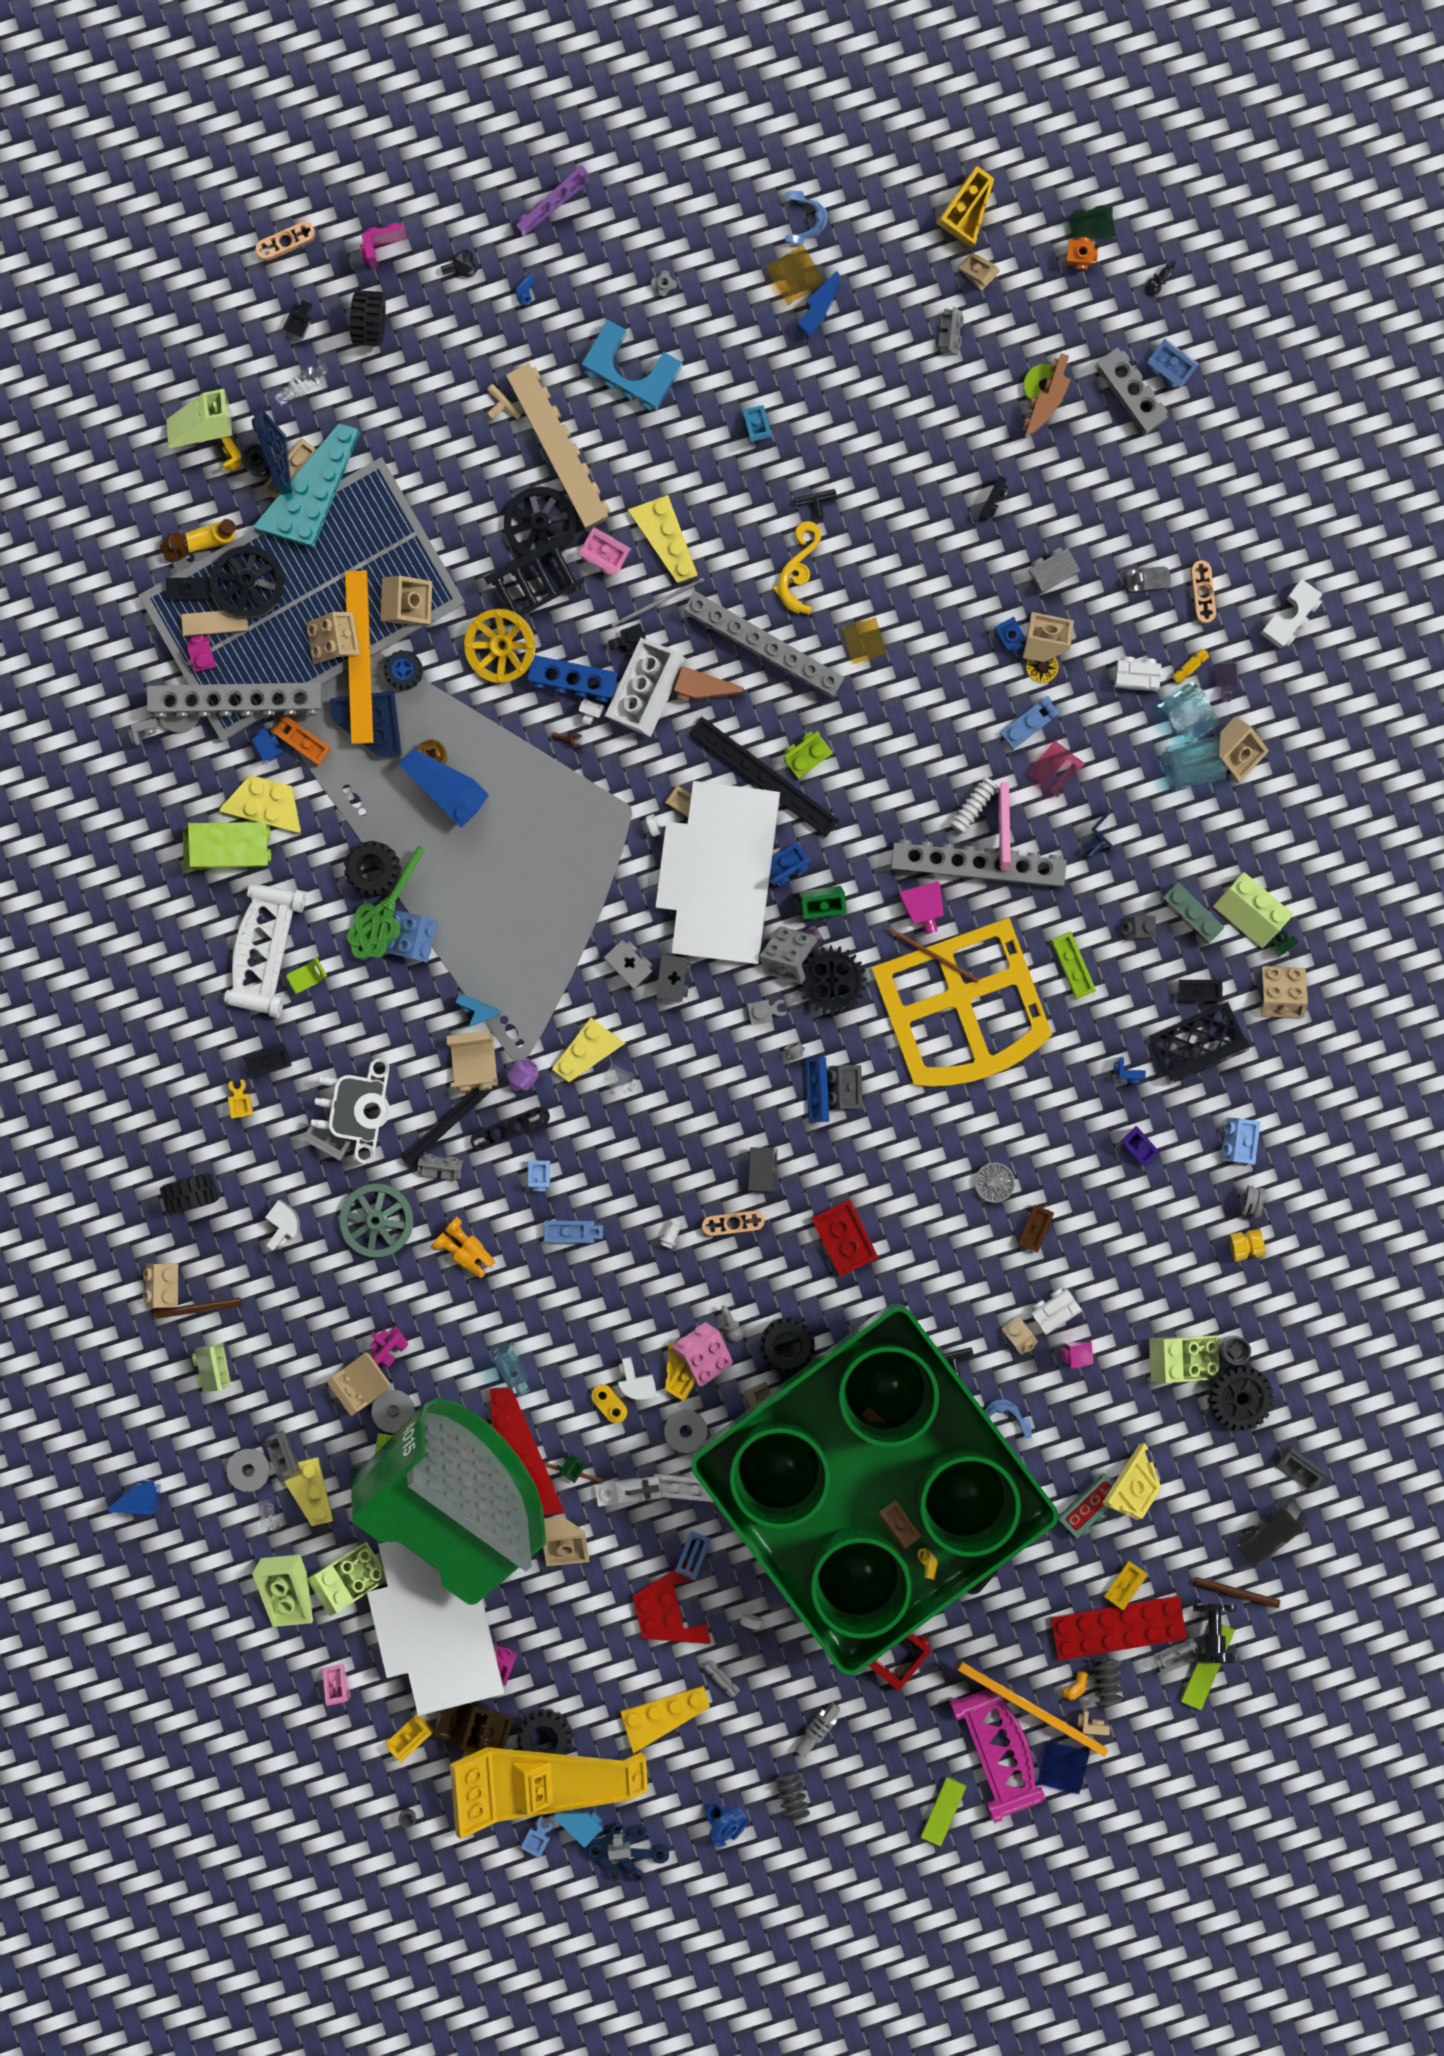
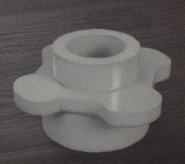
[651,270,677,296]

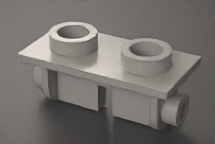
[938,307,964,355]
[418,1154,463,1181]
[1153,1637,1200,1675]

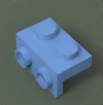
[1147,339,1199,388]

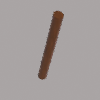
[154,1297,242,1319]
[1194,1577,1280,1608]

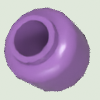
[507,1058,539,1091]

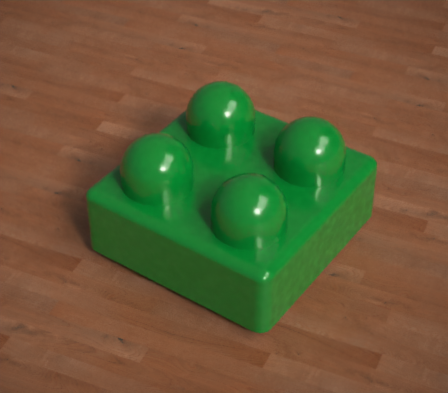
[691,1303,1058,1675]

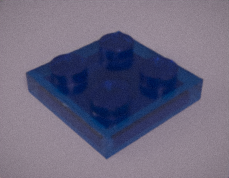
[1037,1740,1090,1794]

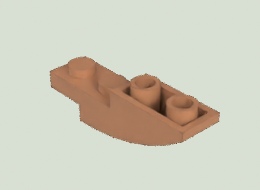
[1023,353,1071,438]

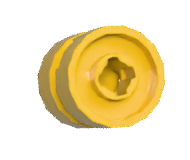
[1229,1229,1266,1262]

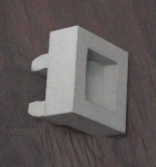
[608,1834,631,1860]

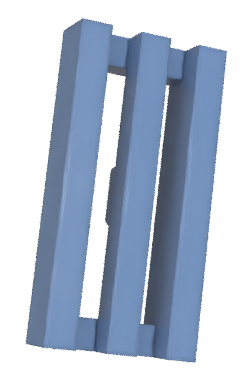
[675,1531,711,1580]

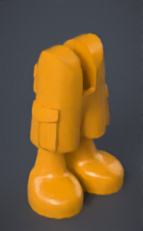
[430,1216,495,1278]

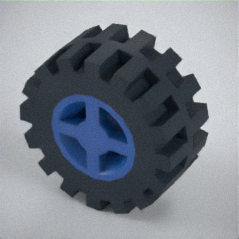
[384,650,423,690]

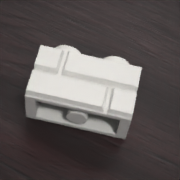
[1114,657,1161,692]
[1030,1288,1082,1335]

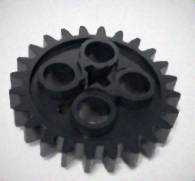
[798,945,867,1016]

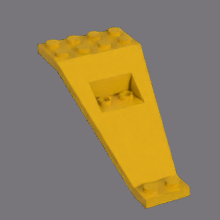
[450,1747,648,1839]

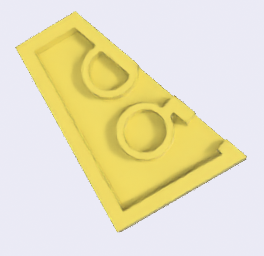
[552,1018,626,1082]

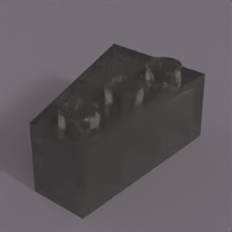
[1237,1497,1308,1568]

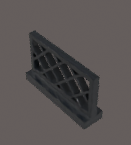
[1148,1002,1250,1085]

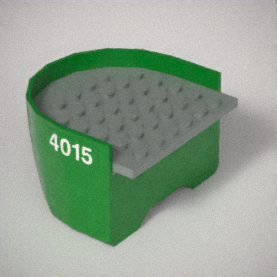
[351,1398,546,1605]

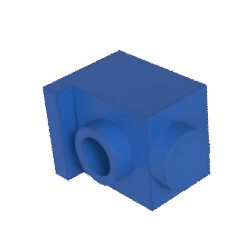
[994,617,1026,653]
[252,728,285,764]

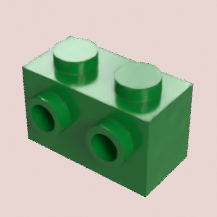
[798,886,847,920]

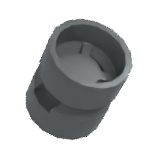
[1219,1335,1251,1365]

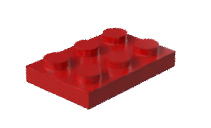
[811,1199,879,1277]

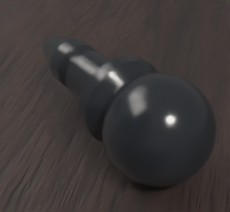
[1145,260,1176,295]

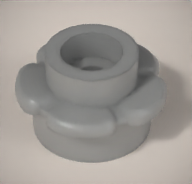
[784,1042,805,1060]

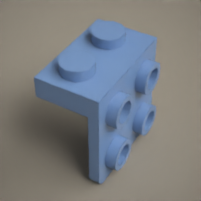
[386,910,438,963]

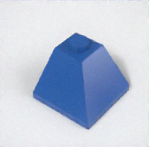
[108,1479,161,1515]

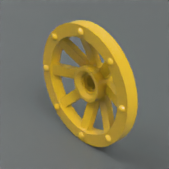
[464,609,536,683]

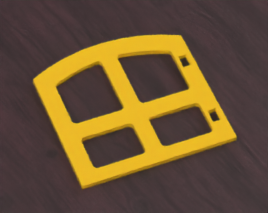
[871,918,1052,1086]

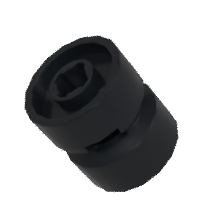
[241,444,270,477]

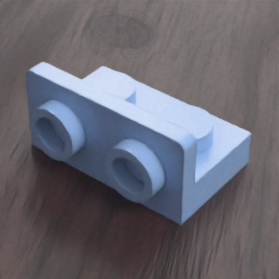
[1221,1117,1260,1164]

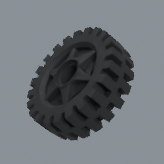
[1207,1365,1274,1431]

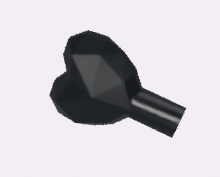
[441,249,477,277]

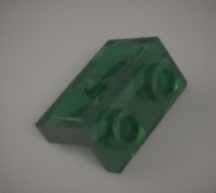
[1068,205,1116,241]

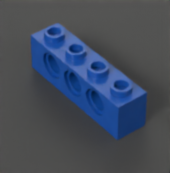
[528,655,618,703]

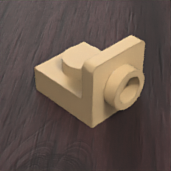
[1078,1709,1110,1735]

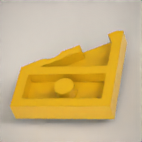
[665,1342,696,1401]

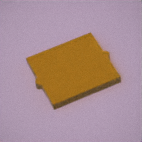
[842,617,887,664]

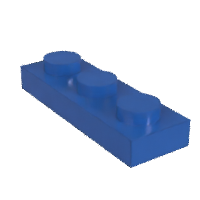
[805,1057,830,1123]

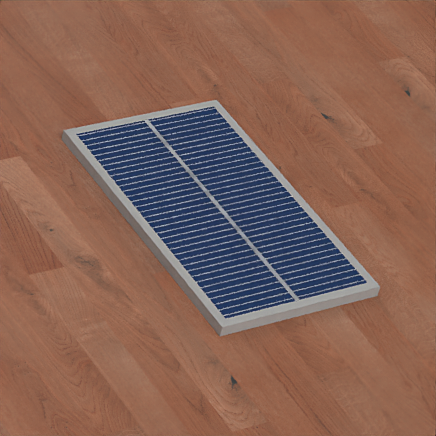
[138,457,466,742]

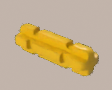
[1172,649,1209,684]

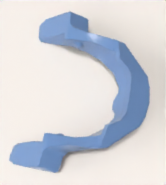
[785,191,828,245]
[985,1399,1032,1438]

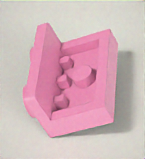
[578,527,631,575]

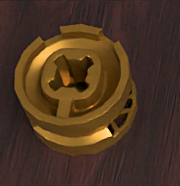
[417,739,447,764]

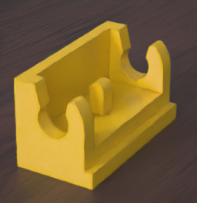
[386,1713,434,1763]

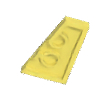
[284,1457,334,1526]

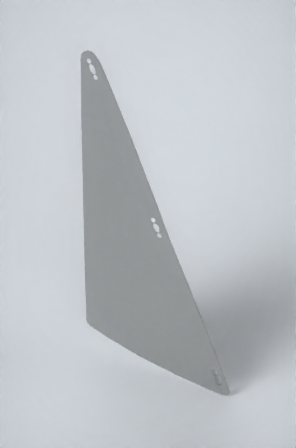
[172,548,632,1061]

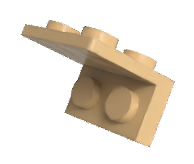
[306,612,360,664]
[1260,966,1308,1018]

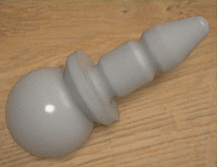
[721,1305,744,1343]

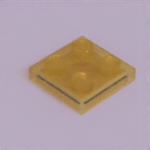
[766,245,825,305]

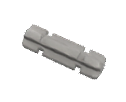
[704,1660,739,1698]

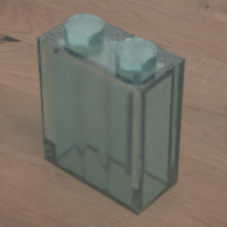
[1162,736,1227,790]

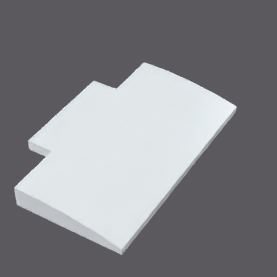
[656,781,780,964]
[367,1542,505,1716]

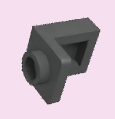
[1121,916,1157,940]

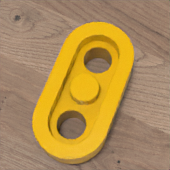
[592,1384,627,1423]

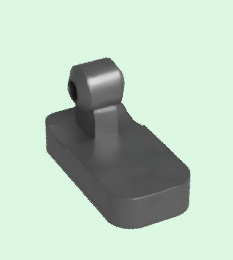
[1126,566,1171,592]

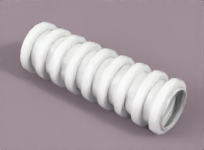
[950,777,999,834]

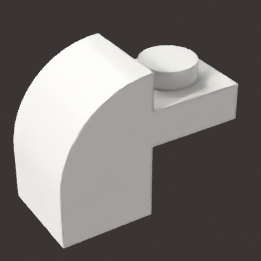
[265,1200,300,1251]
[618,1356,657,1400]

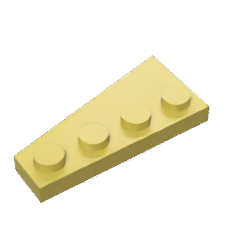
[628,495,698,584]

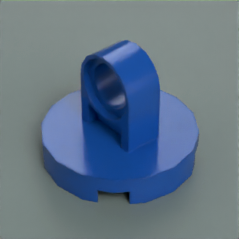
[706,1804,748,1847]

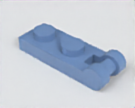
[1000,696,1061,750]

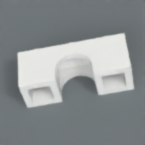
[1260,579,1322,649]

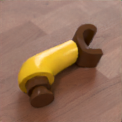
[160,519,236,561]

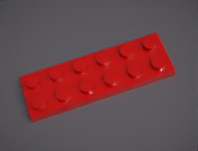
[1050,1595,1187,1661]

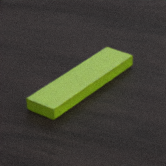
[1180,1624,1235,1710]

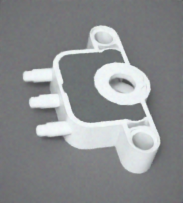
[310,1058,390,1163]

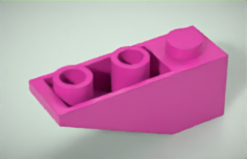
[1060,1341,1093,1368]

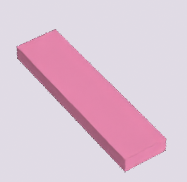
[998,782,1011,871]

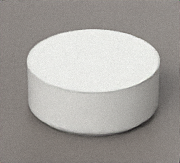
[645,814,661,837]
[740,1614,763,1629]

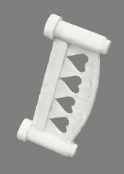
[224,884,306,1018]

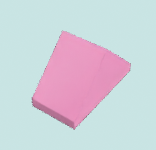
[322,1664,351,1706]

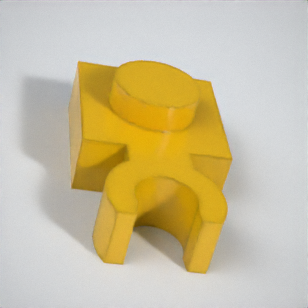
[228,1079,254,1119]

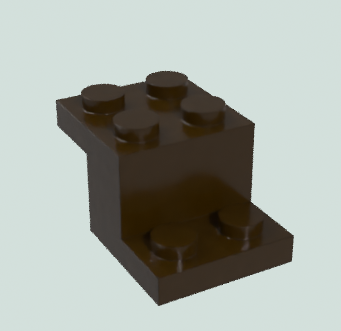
[432,1701,514,1753]

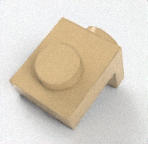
[1002,1316,1038,1355]

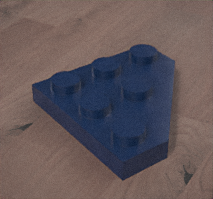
[252,407,292,494]
[330,691,402,758]

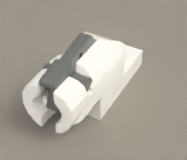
[595,1476,662,1506]

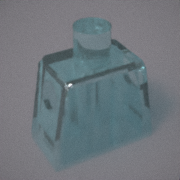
[494,1342,530,1396]

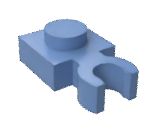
[521,1815,554,1858]

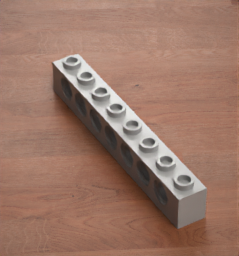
[684,591,845,699]
[147,682,324,718]
[891,839,1067,887]

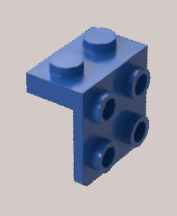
[769,842,811,887]

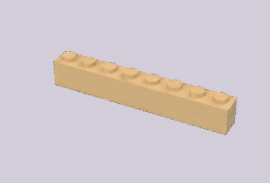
[506,363,610,531]

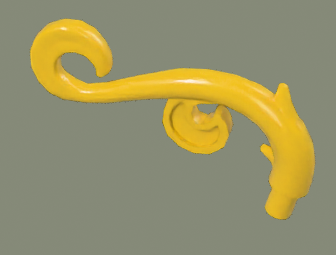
[772,521,822,615]

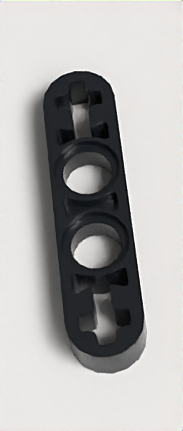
[470,1107,550,1151]

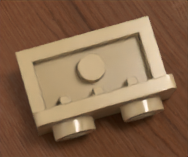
[143,1263,178,1308]

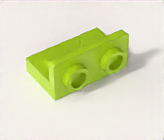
[783,731,833,780]

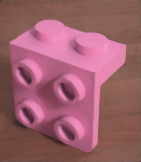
[672,1322,733,1387]

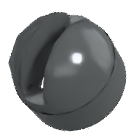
[398,1808,416,1828]

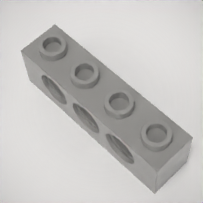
[1095,347,1168,436]

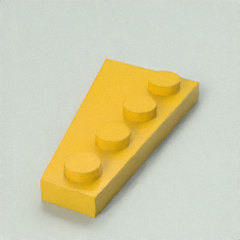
[621,1685,710,1754]

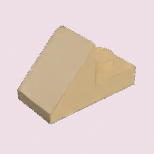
[958,252,1000,290]

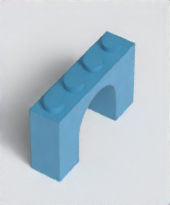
[582,320,683,411]

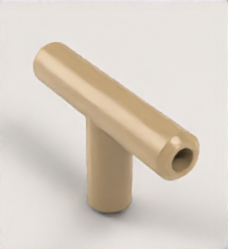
[487,384,522,419]

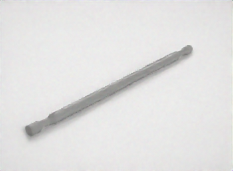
[611,577,704,628]

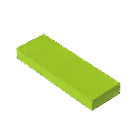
[1051,931,1096,999]
[920,1776,967,1846]

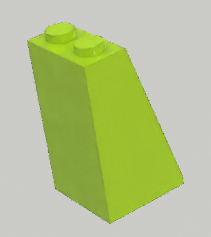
[182,822,271,870]

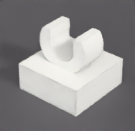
[579,698,605,725]

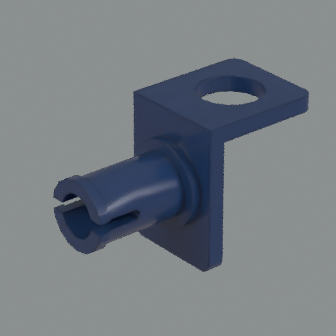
[1081,811,1115,859]

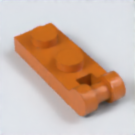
[270,714,332,766]

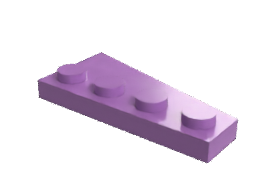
[516,165,589,237]

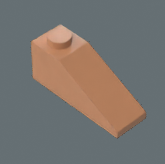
[674,666,744,702]

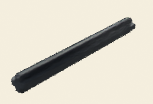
[401,1073,503,1166]

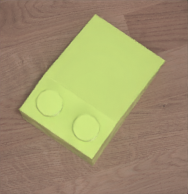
[192,1343,231,1392]
[252,1554,313,1627]

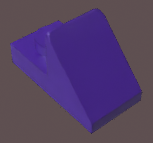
[1120,1126,1159,1167]

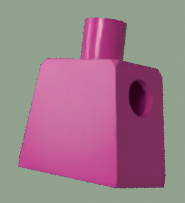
[899,881,943,935]

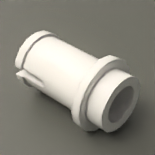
[660,1220,682,1249]

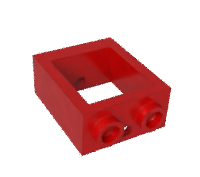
[869,1633,932,1691]

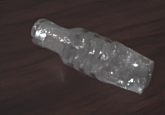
[274,364,329,406]

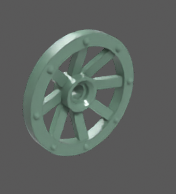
[340,1184,414,1257]

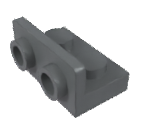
[827,1065,863,1109]

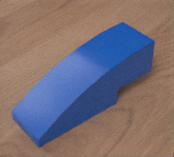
[797,271,840,339]

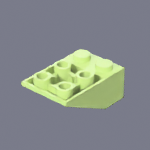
[167,389,232,448]
[1149,1335,1219,1383]
[308,1542,386,1616]

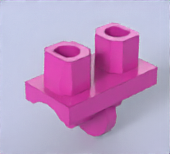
[370,1326,409,1367]

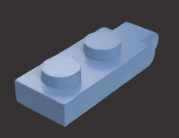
[544,1220,603,1243]

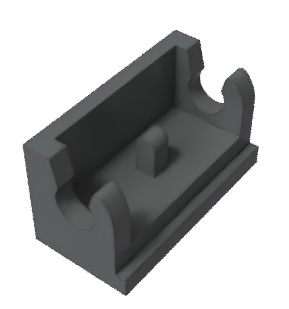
[748,1147,778,1192]
[264,1430,302,1483]
[1275,1446,1328,1491]

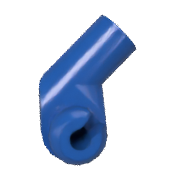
[516,273,536,306]

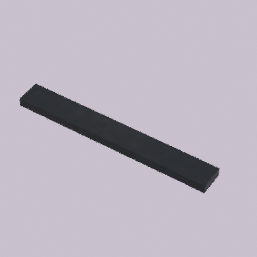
[689,716,839,837]

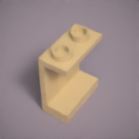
[446,1031,498,1093]

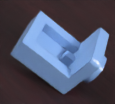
[527,1160,550,1191]

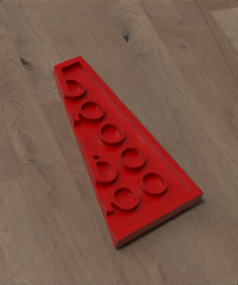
[490,1386,566,1515]

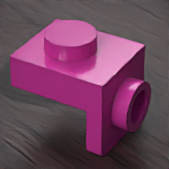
[188,635,216,672]

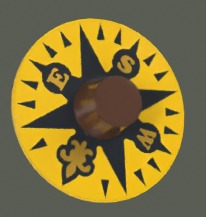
[1026,657,1059,683]

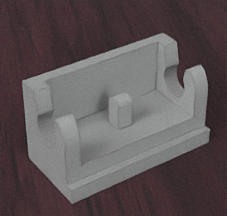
[303,1118,354,1161]

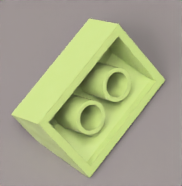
[1213,872,1294,948]

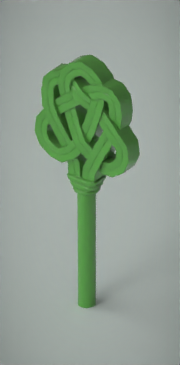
[347,846,425,960]

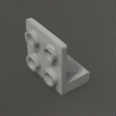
[760,926,817,984]

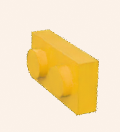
[1104,1561,1148,1610]

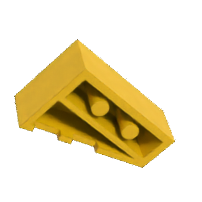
[936,166,994,248]

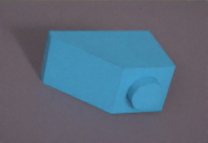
[553,1810,603,1848]

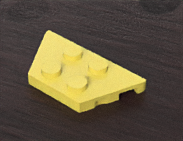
[220,775,301,834]
[1102,1443,1161,1520]

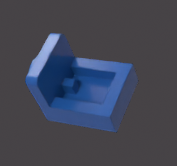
[1114,1057,1146,1083]

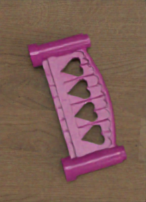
[949,1684,1046,1824]

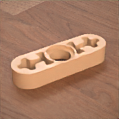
[256,222,315,261]
[1191,560,1216,624]
[702,1211,765,1236]

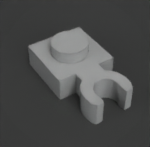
[747,1000,787,1025]

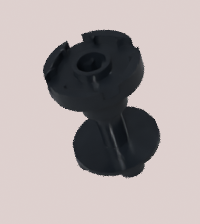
[1193,1604,1237,1664]

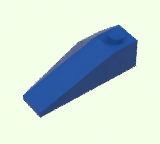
[398,748,489,828]

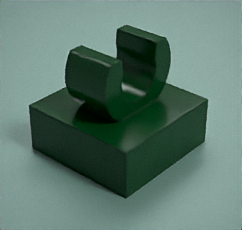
[1271,930,1299,957]
[556,1454,586,1483]

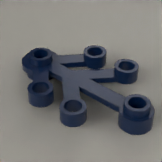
[584,1823,669,1883]

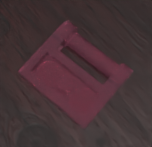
[1027,740,1085,798]

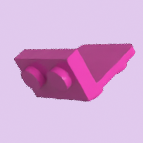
[360,223,407,269]

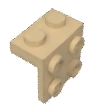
[326,1353,391,1416]

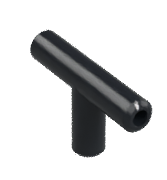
[794,489,837,519]
[942,1347,974,1377]

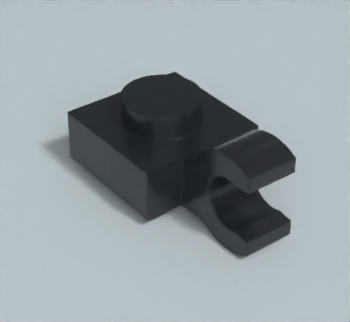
[283,298,313,339]
[608,623,646,652]

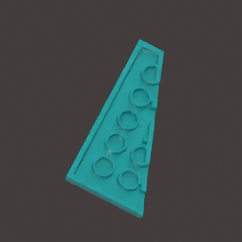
[253,424,360,548]

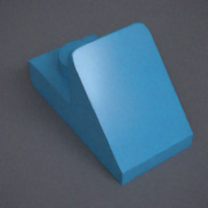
[743,405,772,443]
[455,994,502,1027]

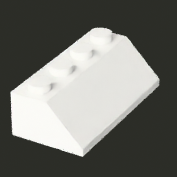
[605,638,686,737]

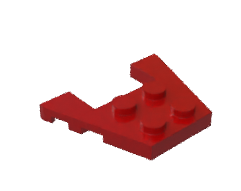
[633,1560,711,1644]

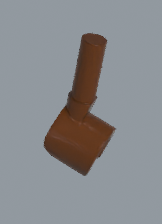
[552,732,582,747]

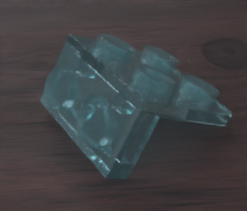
[1157,682,1220,746]

